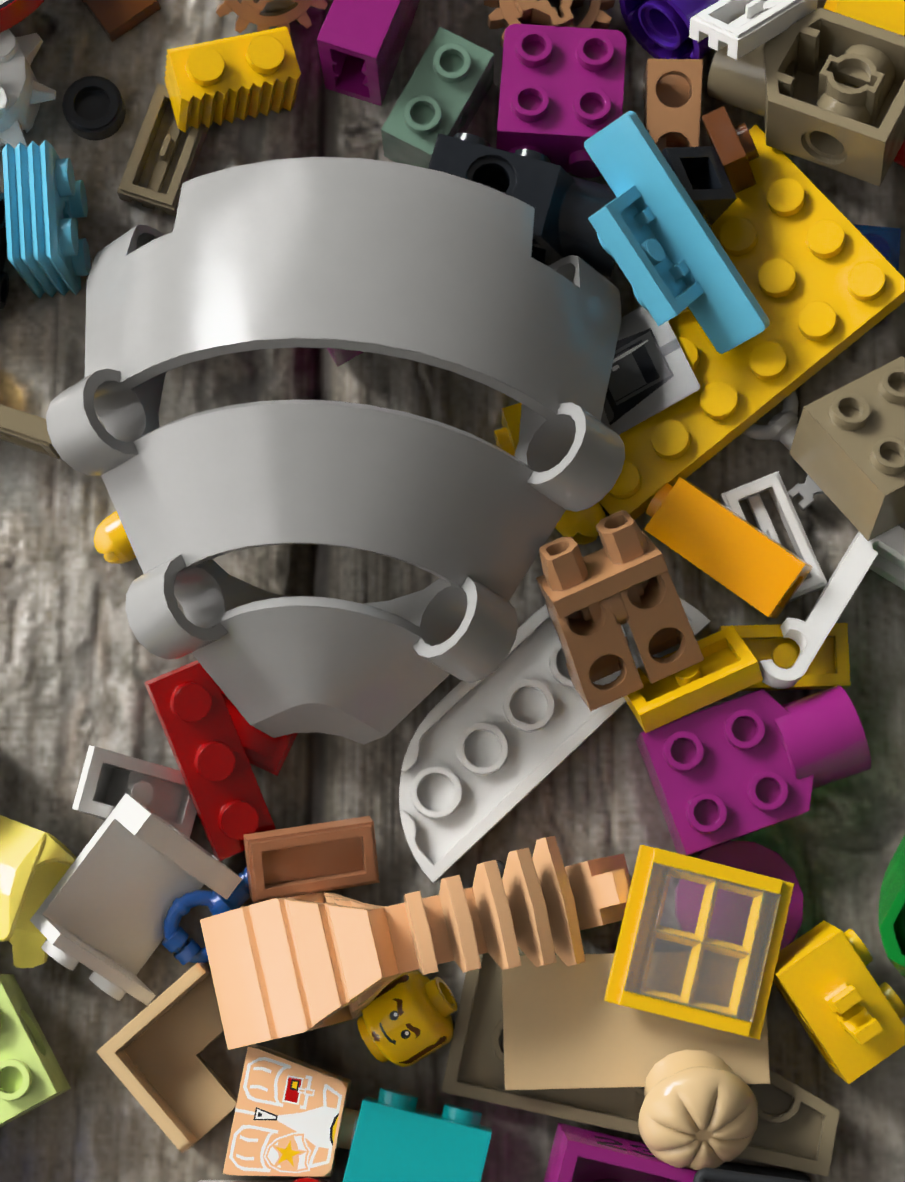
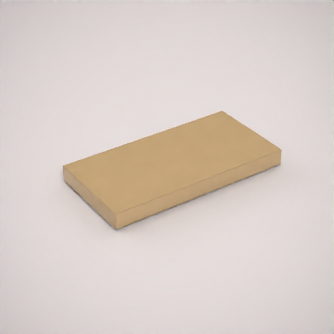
[501,951,770,1090]

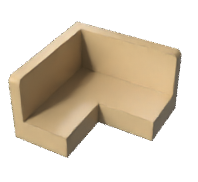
[96,963,237,1153]

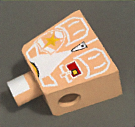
[223,1044,360,1177]

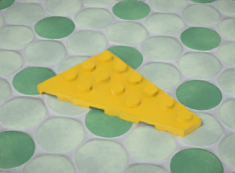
[599,124,905,520]

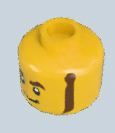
[357,970,458,1067]

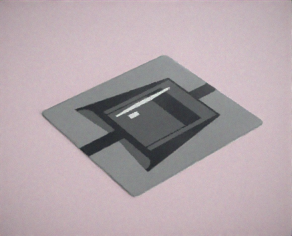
[601,306,700,435]

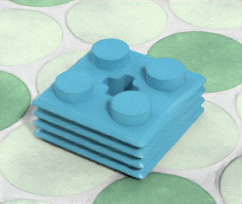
[2,140,91,298]

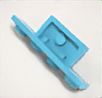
[584,111,770,354]

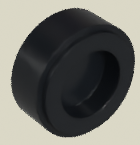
[62,76,126,141]

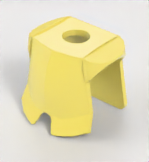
[0,815,76,969]

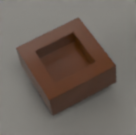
[701,106,759,193]

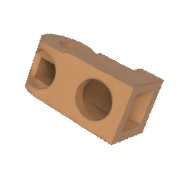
[643,59,703,152]

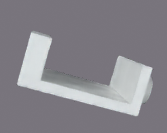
[30,793,242,1006]

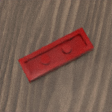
[144,660,276,861]

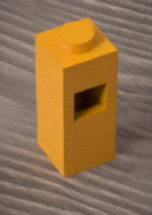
[644,477,813,619]

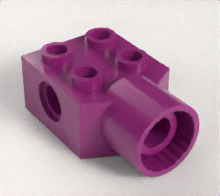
[636,685,871,856]

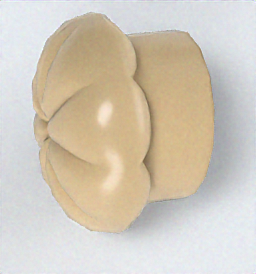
[638,1049,758,1171]

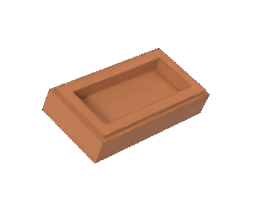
[243,816,380,903]

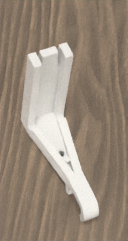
[759,525,905,689]

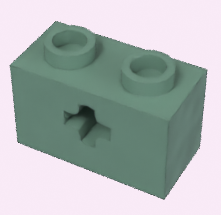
[381,26,494,169]

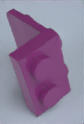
[496,24,626,178]

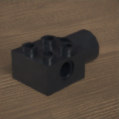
[428,133,616,278]

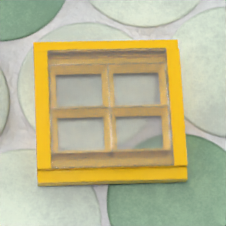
[604,845,794,1040]

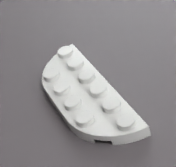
[399,598,710,884]

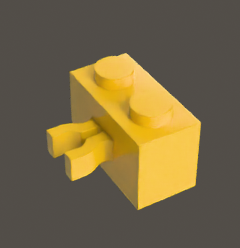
[773,920,905,1084]

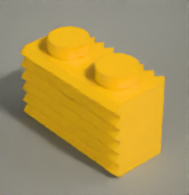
[164,26,301,133]

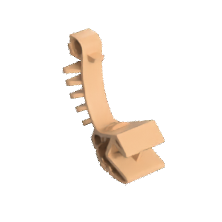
[200,836,631,1050]

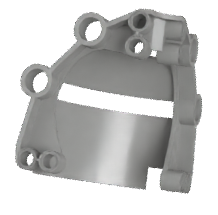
[46,157,625,745]

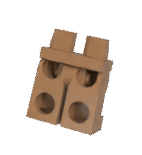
[536,510,704,711]

